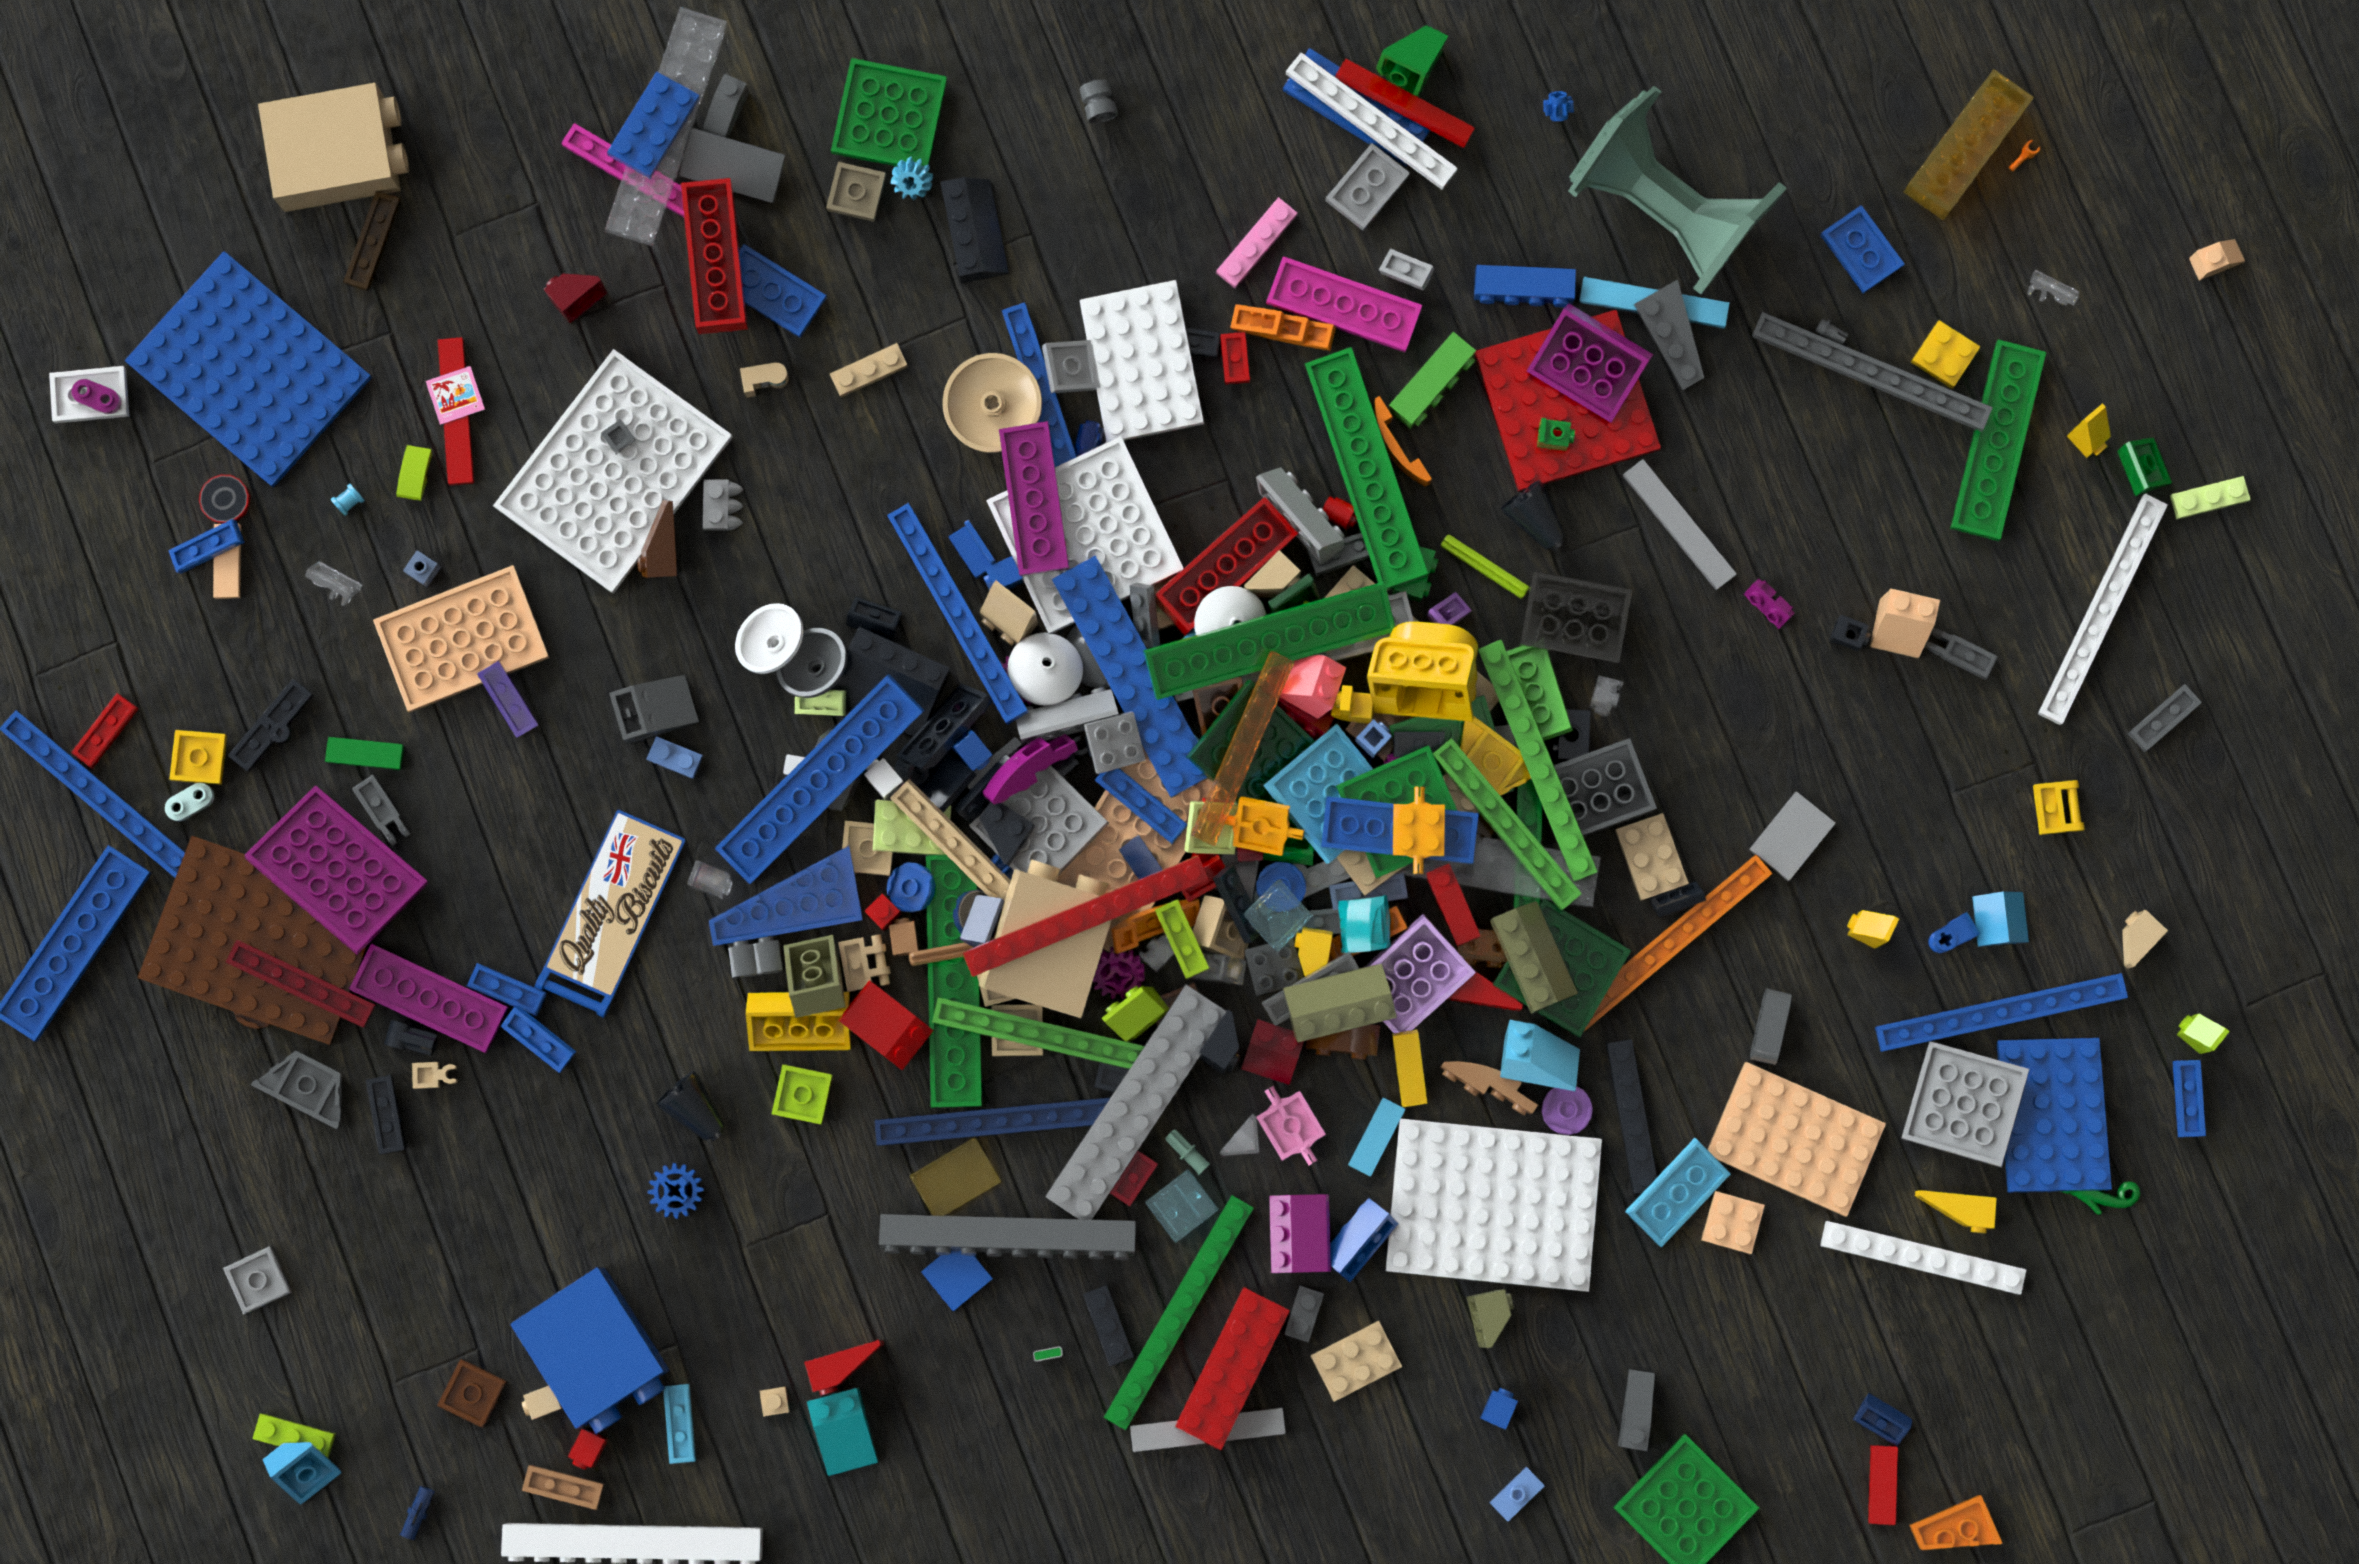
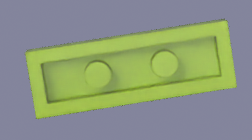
[1155,899,1209,979]
[252,1414,335,1458]

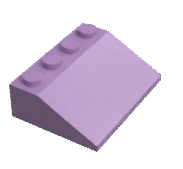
[1363,914,1476,1033]

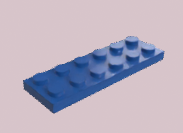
[1283,48,1431,167]
[1321,796,1478,864]

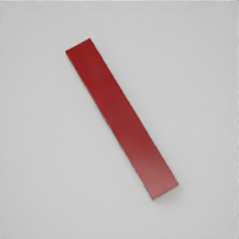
[1335,59,1475,148]
[438,337,474,486]

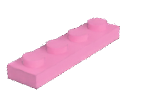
[1216,197,1297,288]

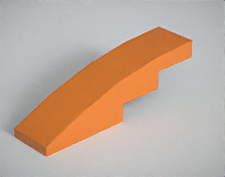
[1230,304,1336,351]

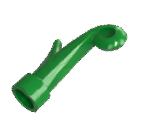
[2060,1181,2140,1215]

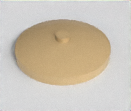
[943,353,1042,453]

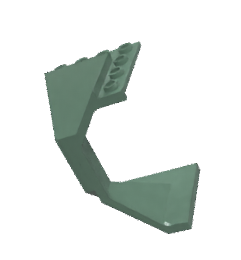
[1568,86,1787,294]

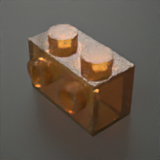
[1457,929,1507,968]

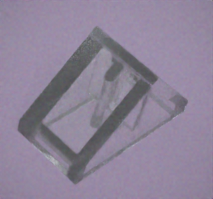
[1219,1114,1259,1157]

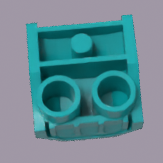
[1338,895,1391,953]

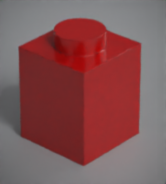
[865,893,902,931]
[568,1428,608,1470]

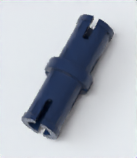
[400,1486,435,1540]

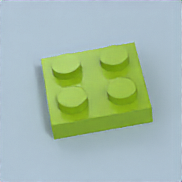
[772,1064,833,1125]

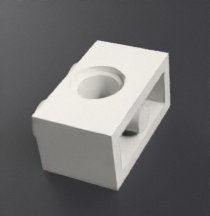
[864,758,904,801]

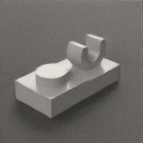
[1379,249,1435,290]

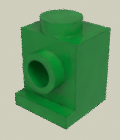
[1537,418,1575,451]

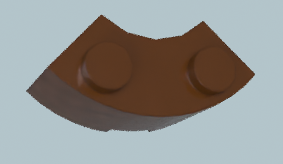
[1306,1024,1380,1060]

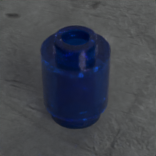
[1075,421,1104,456]

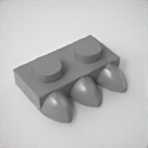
[703,480,743,530]

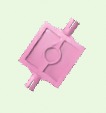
[1256,1086,1326,1166]

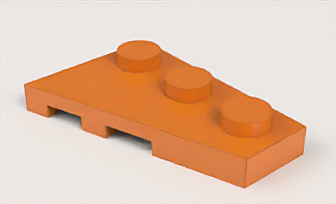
[1909,1495,2003,1550]

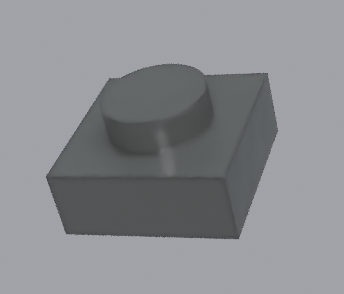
[601,419,636,455]

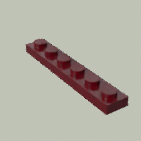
[226,940,376,1028]

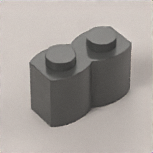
[728,936,784,979]

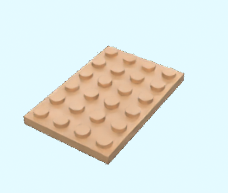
[373,565,550,713]
[1708,1062,1886,1217]

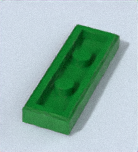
[325,737,404,770]

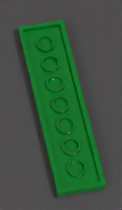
[1950,340,2046,541]

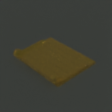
[909,1137,1001,1216]

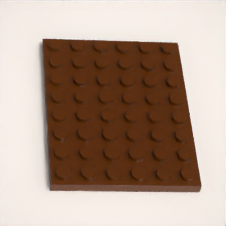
[138,836,369,1045]

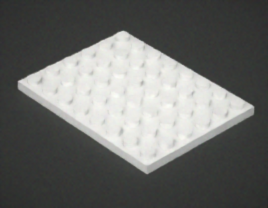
[493,349,733,594]
[1385,1119,1602,1292]

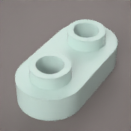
[165,783,214,822]

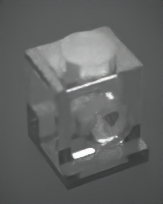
[1589,675,1623,716]
[1138,934,1175,973]

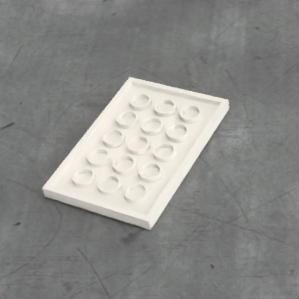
[1080,280,1204,443]

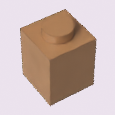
[889,918,919,957]

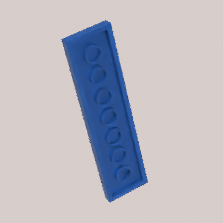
[0,845,152,1042]

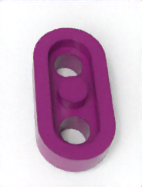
[71,379,121,415]

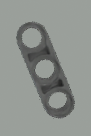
[1750,988,1792,1065]

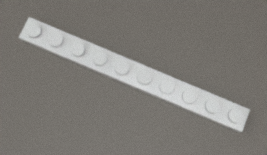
[2038,494,2167,725]

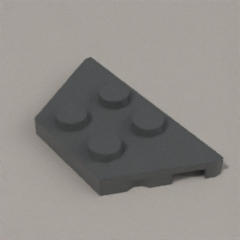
[251,1051,342,1130]

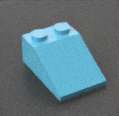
[1500,1020,1580,1091]

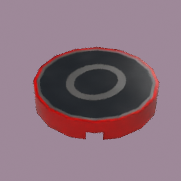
[199,475,250,524]

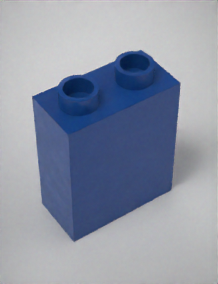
[510,1267,670,1434]

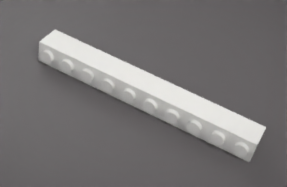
[501,1523,763,1564]

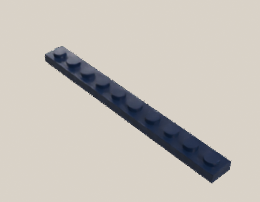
[875,1098,1110,1146]

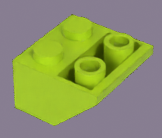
[1102,986,1169,1042]

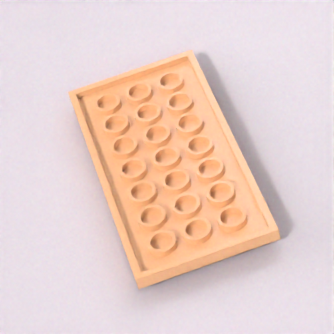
[1056,746,1222,952]

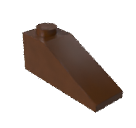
[638,500,677,578]

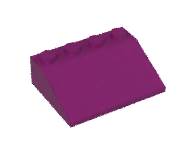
[1527,304,1653,422]

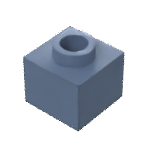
[403,551,441,587]

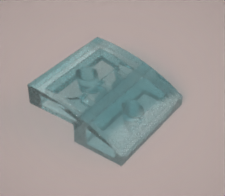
[1145,1169,1219,1243]

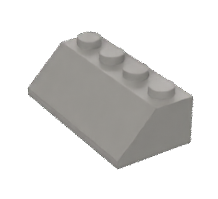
[1256,467,1345,566]
[1016,687,1119,746]

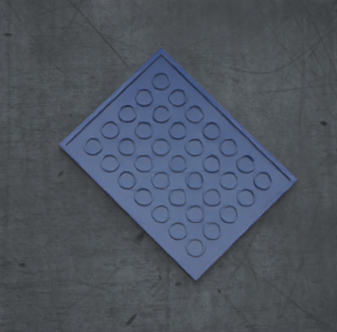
[125,251,372,488]

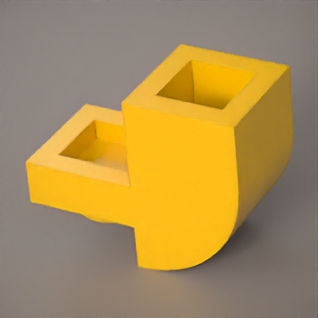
[1331,685,1374,724]

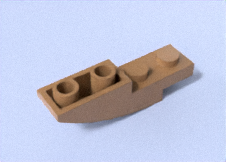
[1440,1061,1538,1115]

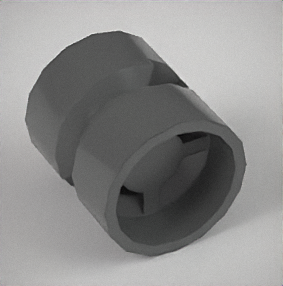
[1079,79,1118,124]

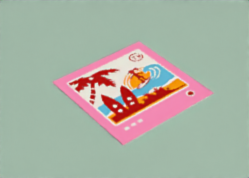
[426,366,485,424]

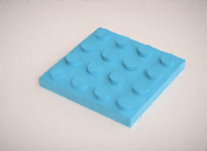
[1263,724,1373,864]

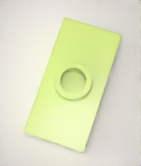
[795,690,846,716]

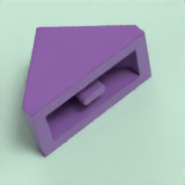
[1427,592,1472,626]

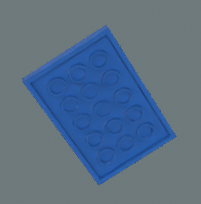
[1996,1038,2112,1193]

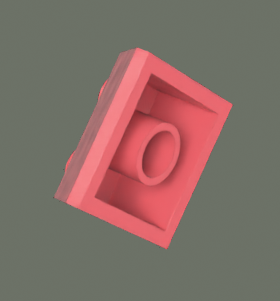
[1276,655,1346,719]

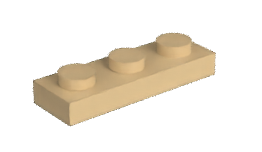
[830,343,908,398]

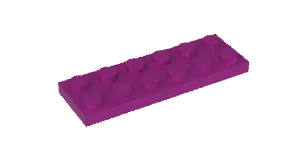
[999,421,1070,577]
[349,944,509,1053]

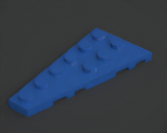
[709,845,863,946]

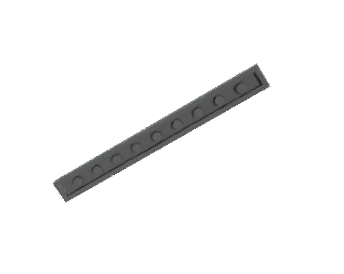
[1752,312,1993,432]

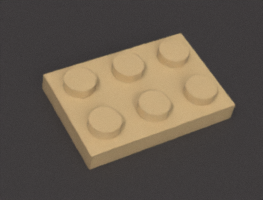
[1615,813,1689,901]
[1310,1321,1402,1401]

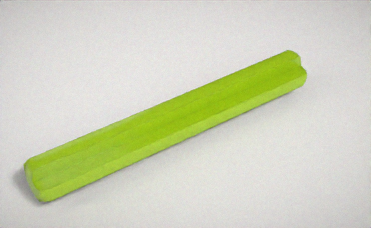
[1441,535,1529,598]

